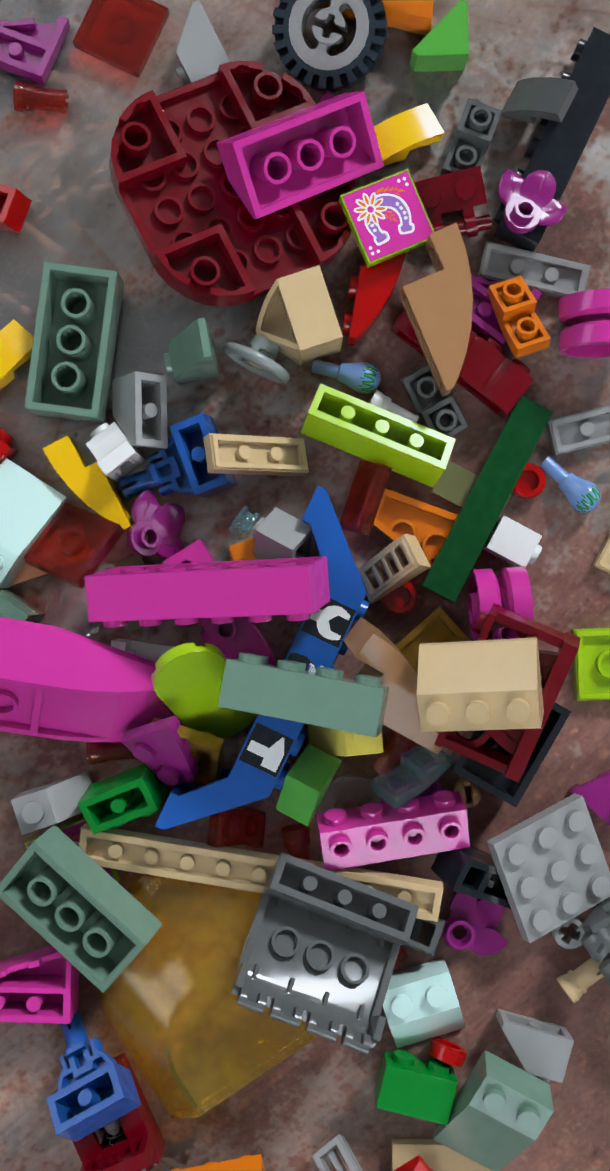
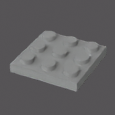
[486,793,610,943]

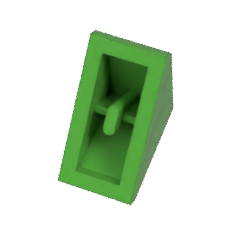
[409,0,469,72]
[276,744,342,827]

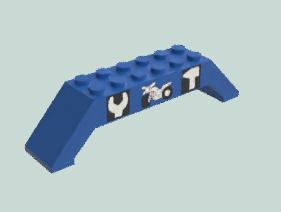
[155,486,369,830]

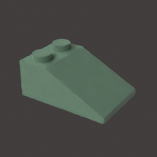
[433,1050,554,1171]

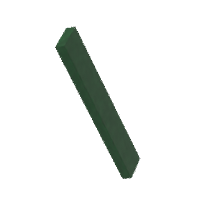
[420,396,553,604]

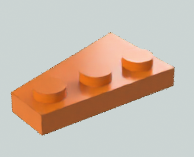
[368,487,457,570]

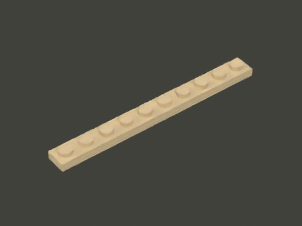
[79,824,444,922]

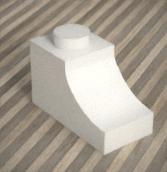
[86,422,146,482]

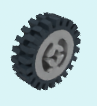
[272,0,388,92]

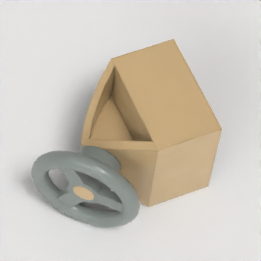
[223,265,343,384]

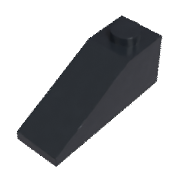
[431,845,511,909]

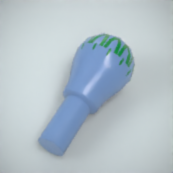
[312,359,381,394]
[539,456,601,513]

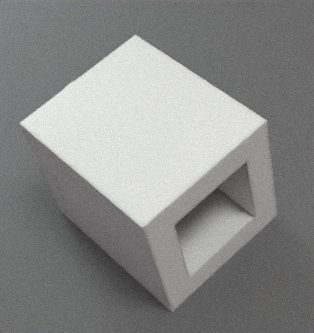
[483,515,542,568]

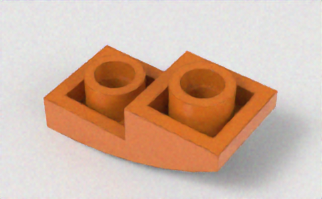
[487,276,551,359]

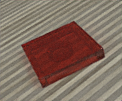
[73,0,170,78]
[23,503,124,589]

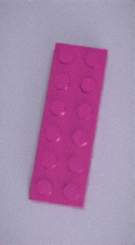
[84,556,330,628]

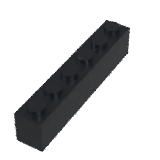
[493,27,610,252]

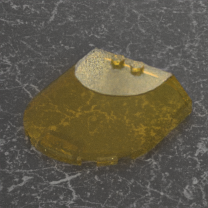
[97,874,319,1120]

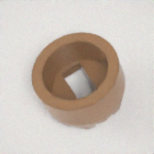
[452,778,482,808]

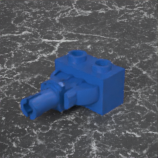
[118,413,238,500]
[46,1010,141,1142]

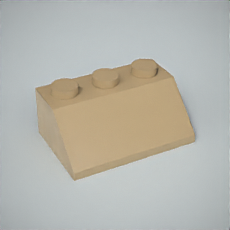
[417,637,544,732]

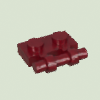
[414,166,492,238]

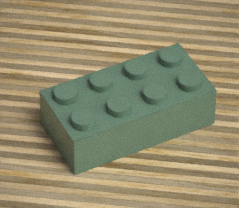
[24,261,124,424]
[218,652,390,737]
[0,825,163,993]

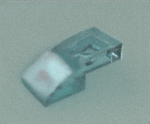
[372,745,452,809]

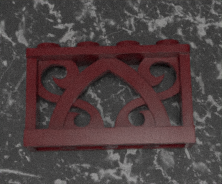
[434,603,580,783]

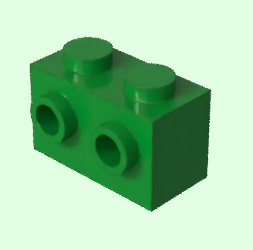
[77,763,168,834]
[374,1050,458,1125]

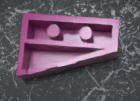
[0,945,79,1024]

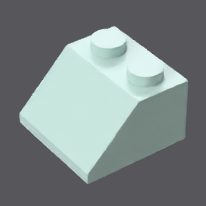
[383,957,465,1048]

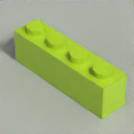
[301,383,456,487]

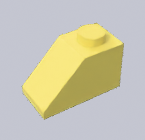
[307,724,384,757]

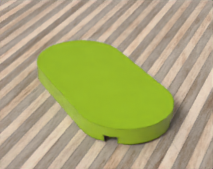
[151,642,257,739]

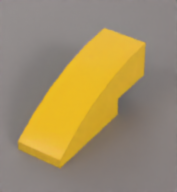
[42,435,134,531]

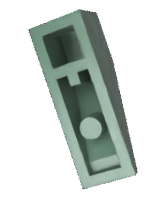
[164,317,220,384]

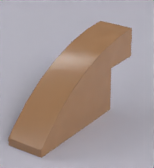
[399,222,473,397]
[343,617,442,755]

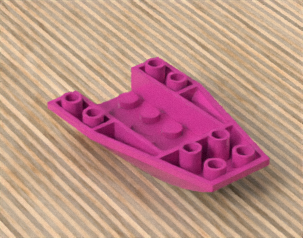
[0,617,186,742]

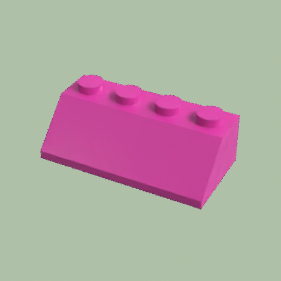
[216,91,384,219]

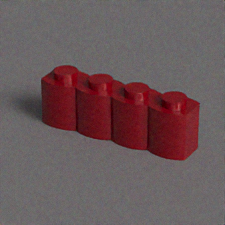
[391,310,534,418]

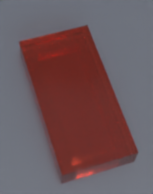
[339,460,392,537]

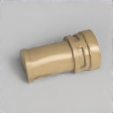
[556,957,604,1004]

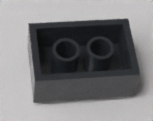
[447,702,571,807]

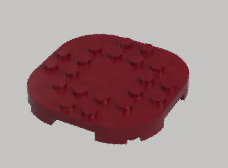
[109,61,356,307]

